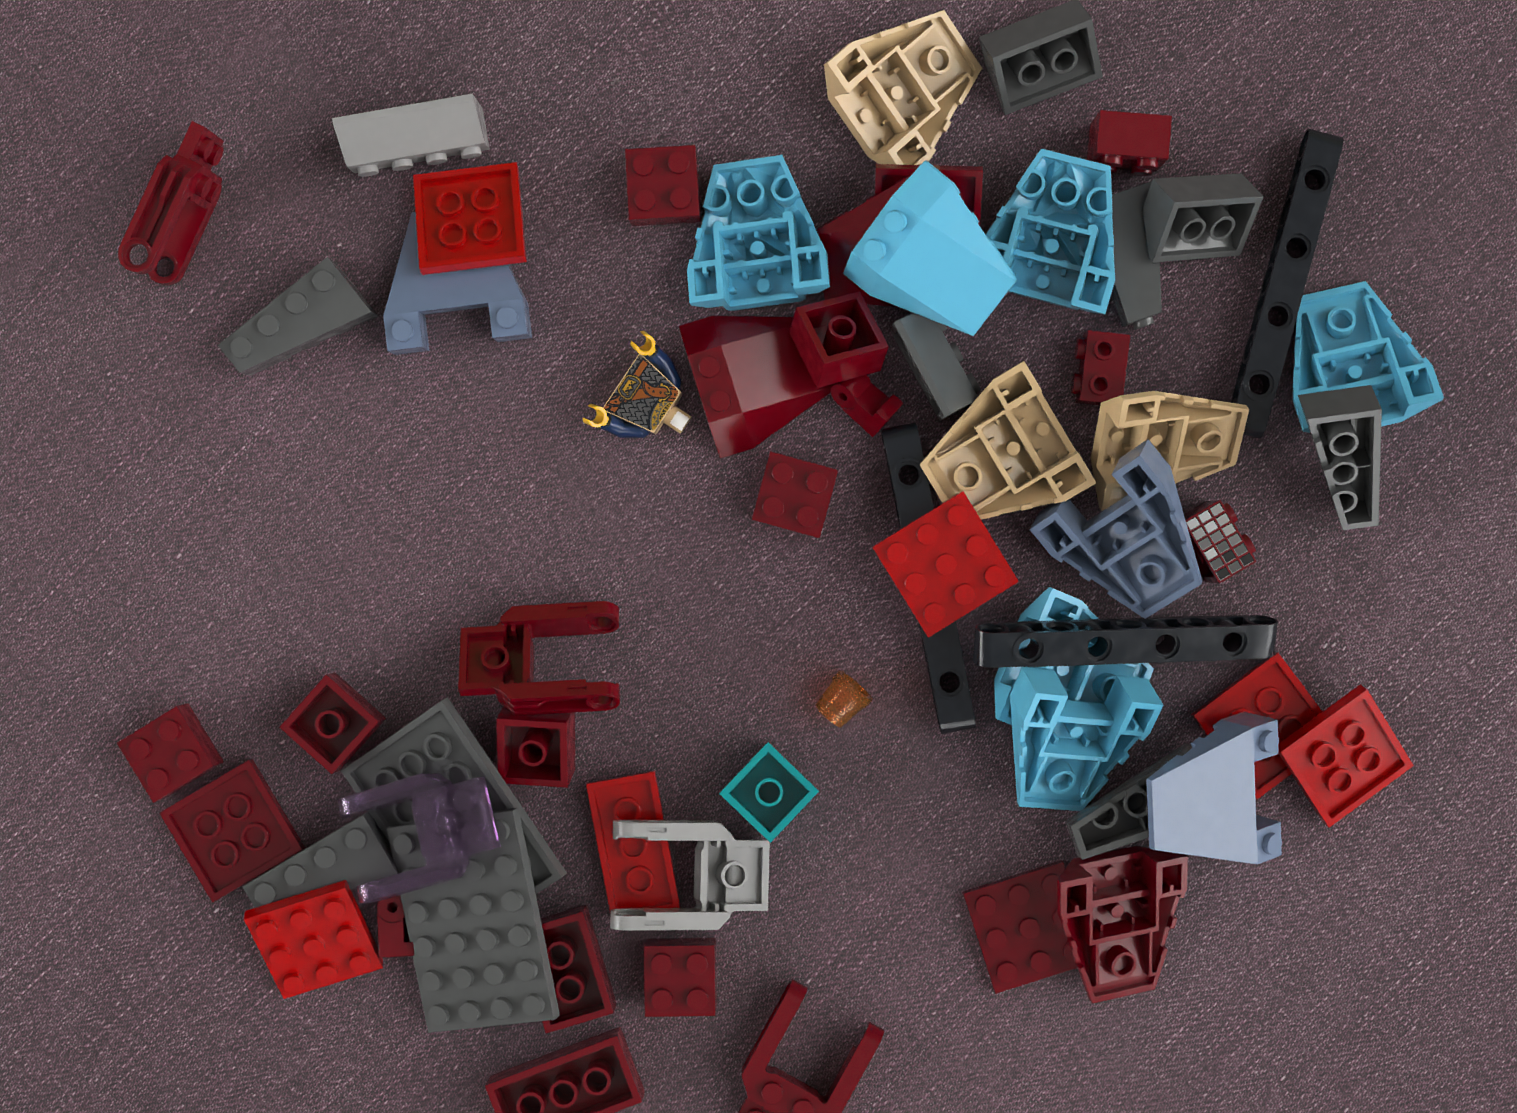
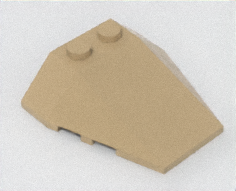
[824,10,982,165]
[919,361,1096,520]
[1091,391,1250,511]

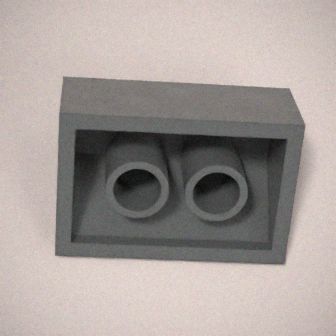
[979,0,1103,115]
[1142,173,1264,263]
[890,313,981,422]

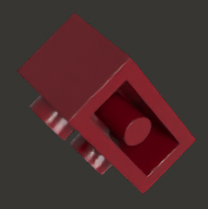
[1071,330,1130,406]

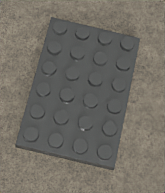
[341,697,567,894]
[387,807,560,1033]

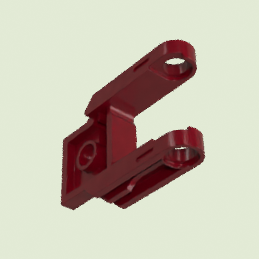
[118,121,224,286]
[458,601,620,716]
[738,979,884,1113]

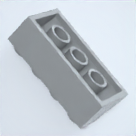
[332,94,490,177]

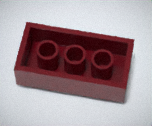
[485,1027,645,1113]

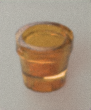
[815,670,873,728]

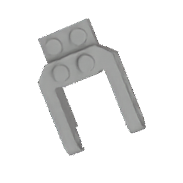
[610,820,770,931]

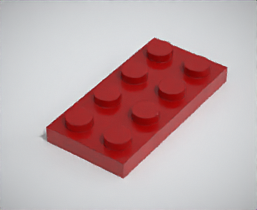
[586,770,681,911]

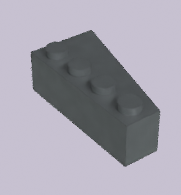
[218,257,379,376]
[1298,385,1382,530]
[1065,743,1192,860]
[243,812,400,908]

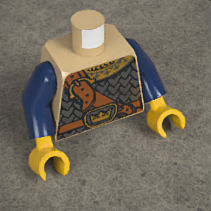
[582,331,692,438]

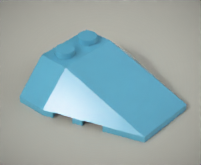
[843,160,1017,336]
[1292,281,1444,433]
[994,587,1154,725]

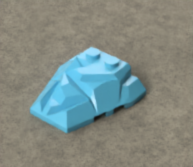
[985,149,1115,315]
[687,155,830,311]

